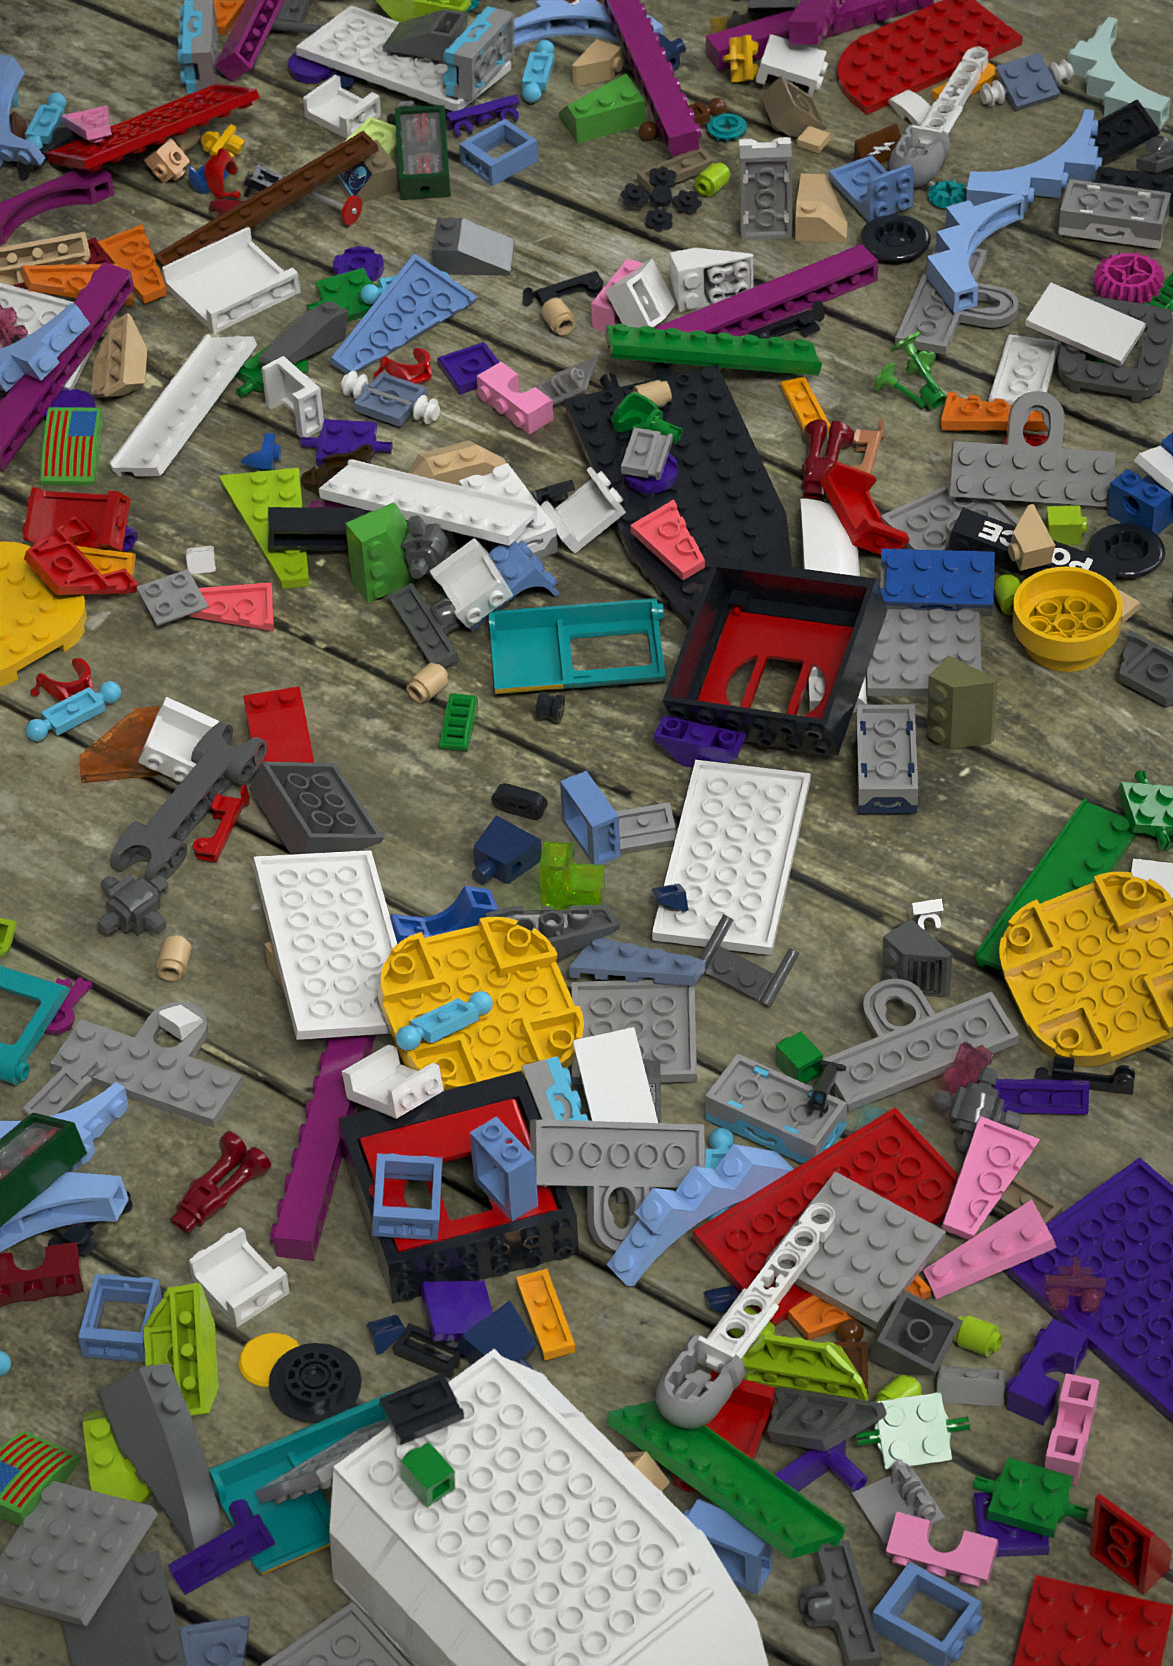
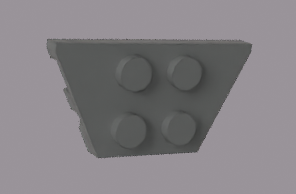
[1119,630,1173,706]
[768,1387,887,1451]

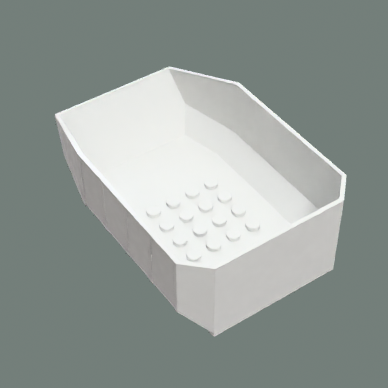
[329,1349,769,1666]

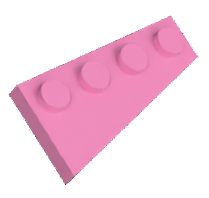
[61,105,111,143]
[941,1116,1040,1240]
[923,1200,1056,1299]

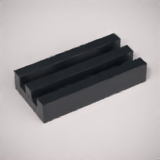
[393,1323,465,1379]

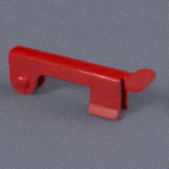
[192,785,250,863]

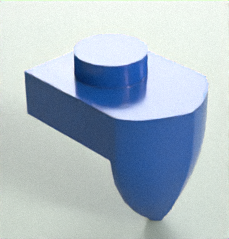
[188,164,228,193]
[241,433,281,471]

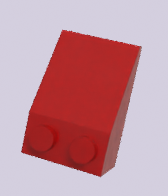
[243,686,314,763]
[1089,1493,1172,1595]

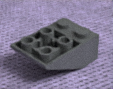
[383,9,467,62]

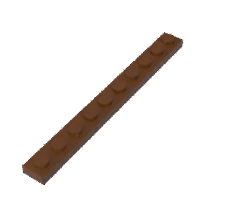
[154,130,379,268]

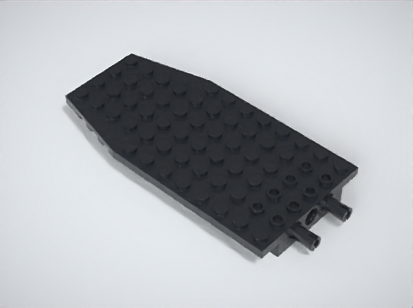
[565,362,792,629]

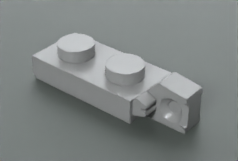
[22,1054,101,1116]

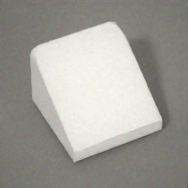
[186,546,216,574]
[158,1005,203,1041]

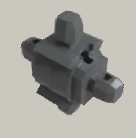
[401,515,453,584]
[98,874,169,936]
[933,1067,1022,1154]

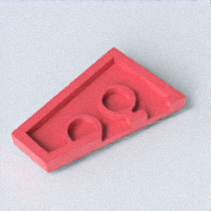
[631,500,705,580]
[190,582,274,631]

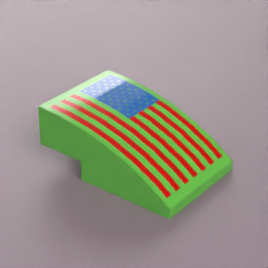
[40,407,104,486]
[0,1431,81,1526]

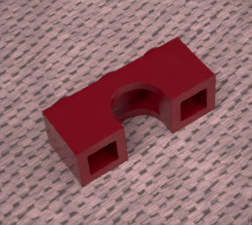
[0,1242,84,1306]

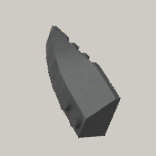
[97,1363,224,1553]

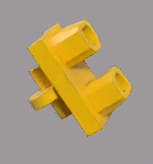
[723,35,759,83]
[201,124,245,160]

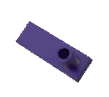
[775,1440,868,1492]
[168,1499,276,1595]

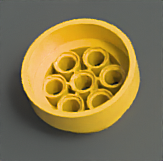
[1012,567,1123,672]

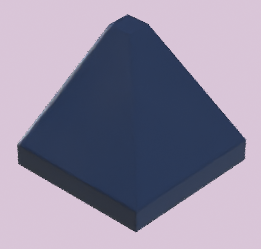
[329,70,357,88]
[651,883,689,912]
[703,1285,740,1313]
[366,1315,405,1355]

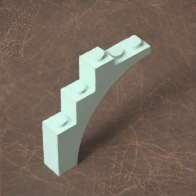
[1067,17,1170,131]

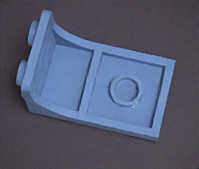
[828,155,914,222]
[443,540,559,631]

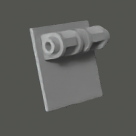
[536,356,598,405]
[136,569,209,626]
[852,1460,945,1546]

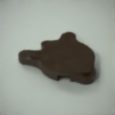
[300,444,374,497]

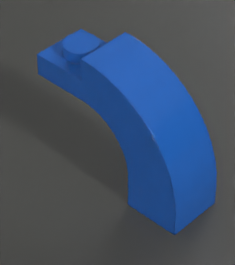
[390,886,499,944]

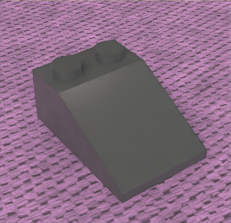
[432,217,515,276]

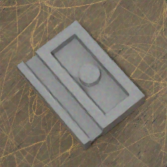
[621,427,673,480]
[616,802,677,854]

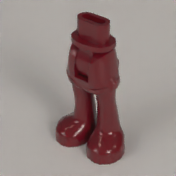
[801,419,854,500]
[170,1131,272,1234]

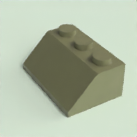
[927,655,998,749]

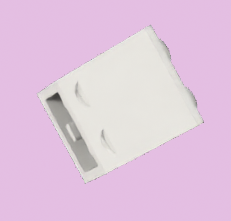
[669,248,754,312]
[605,258,676,328]

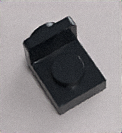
[243,164,284,197]

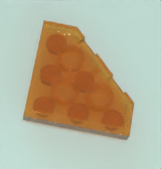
[80,706,164,783]

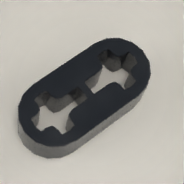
[491,783,548,820]

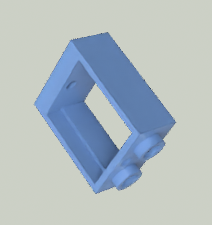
[459,119,538,186]
[560,771,621,867]
[470,1117,538,1221]
[372,1154,442,1240]
[78,1274,163,1362]
[683,1499,773,1595]
[872,1562,984,1666]

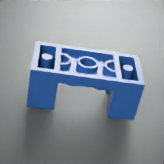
[1108,432,1173,535]

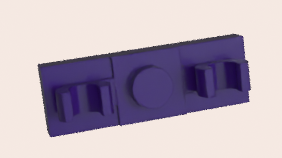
[445,94,519,139]
[993,1079,1089,1114]

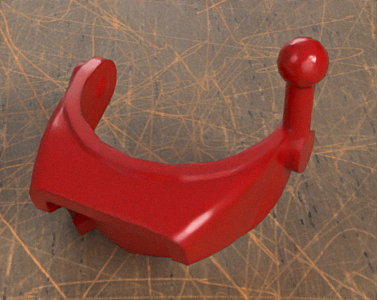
[205,148,241,200]
[373,348,432,384]
[30,658,93,702]

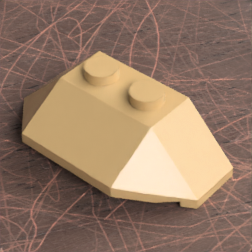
[0,232,91,294]
[91,313,147,398]
[408,440,506,486]

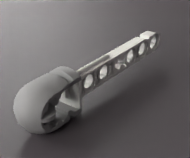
[889,47,988,188]
[656,1203,835,1429]

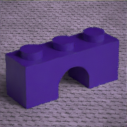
[1005,1318,1089,1426]

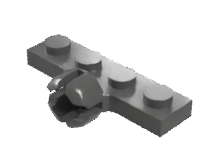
[1136,136,1173,174]
[388,583,461,667]
[800,1540,883,1666]

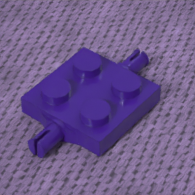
[301,419,393,466]

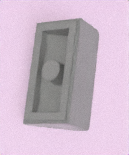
[937,1365,1005,1407]

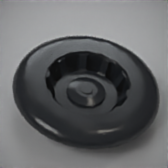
[859,215,931,262]
[1087,523,1165,578]
[269,1343,362,1423]

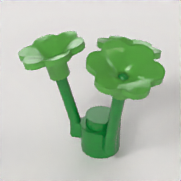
[873,331,947,410]

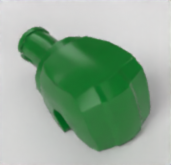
[612,393,683,444]

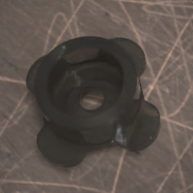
[727,10,747,29]

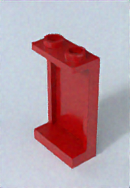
[820,462,910,555]
[22,487,131,552]
[673,1370,775,1493]

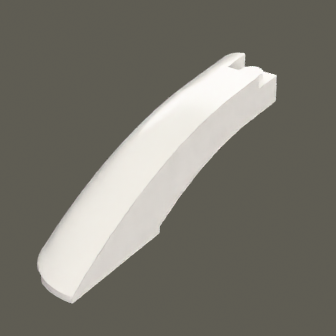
[800,499,867,713]

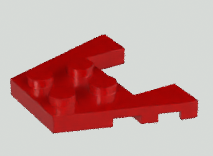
[24,515,139,595]

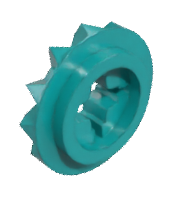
[707,114,747,143]
[928,179,967,209]

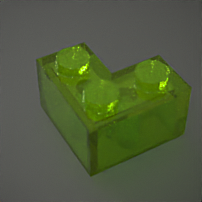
[539,841,605,910]

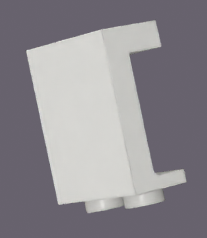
[755,34,828,97]
[303,75,381,139]
[262,356,324,438]
[540,466,626,553]
[430,538,513,629]
[138,697,219,782]
[342,1045,444,1118]
[189,1227,290,1327]

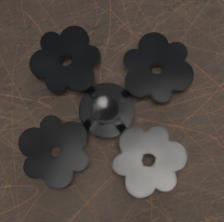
[620,166,702,232]

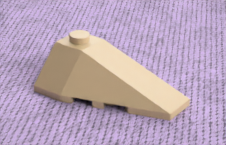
[795,174,848,242]

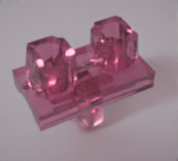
[0,304,28,348]
[943,1042,994,1093]
[1044,1257,1106,1312]

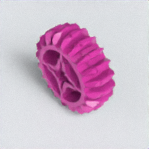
[1094,251,1165,304]

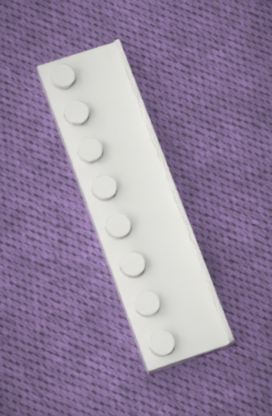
[110,334,257,476]
[319,459,538,546]

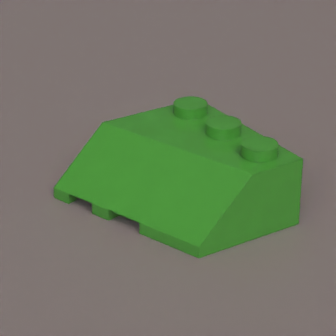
[559,74,646,143]
[345,502,418,603]

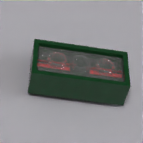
[395,105,451,200]
[0,1112,87,1227]

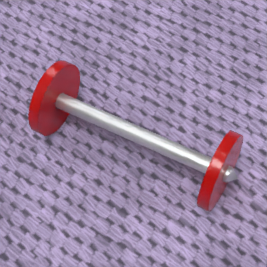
[293,191,362,226]

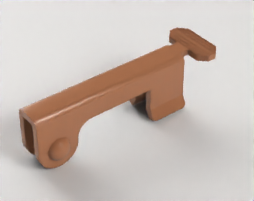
[850,419,885,474]

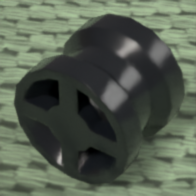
[535,691,565,723]

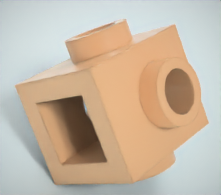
[144,138,190,183]

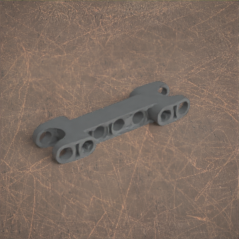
[110,722,267,882]

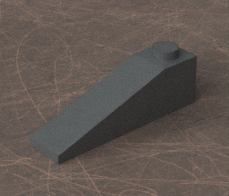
[259,302,348,364]
[484,905,620,961]

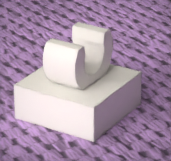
[908,899,944,930]

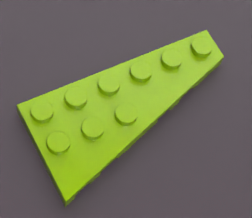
[218,468,310,589]

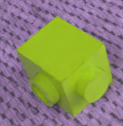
[1046,506,1087,545]

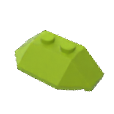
[376,0,471,22]
[143,1283,219,1417]
[741,1333,869,1401]
[83,1410,152,1504]

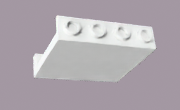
[162,227,300,334]

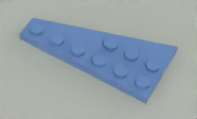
[329,253,478,374]

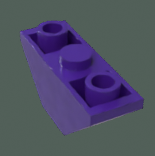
[654,715,746,768]

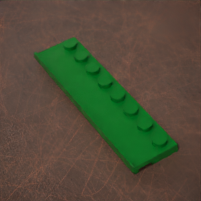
[605,324,822,376]
[975,798,1139,976]
[606,1400,846,1559]

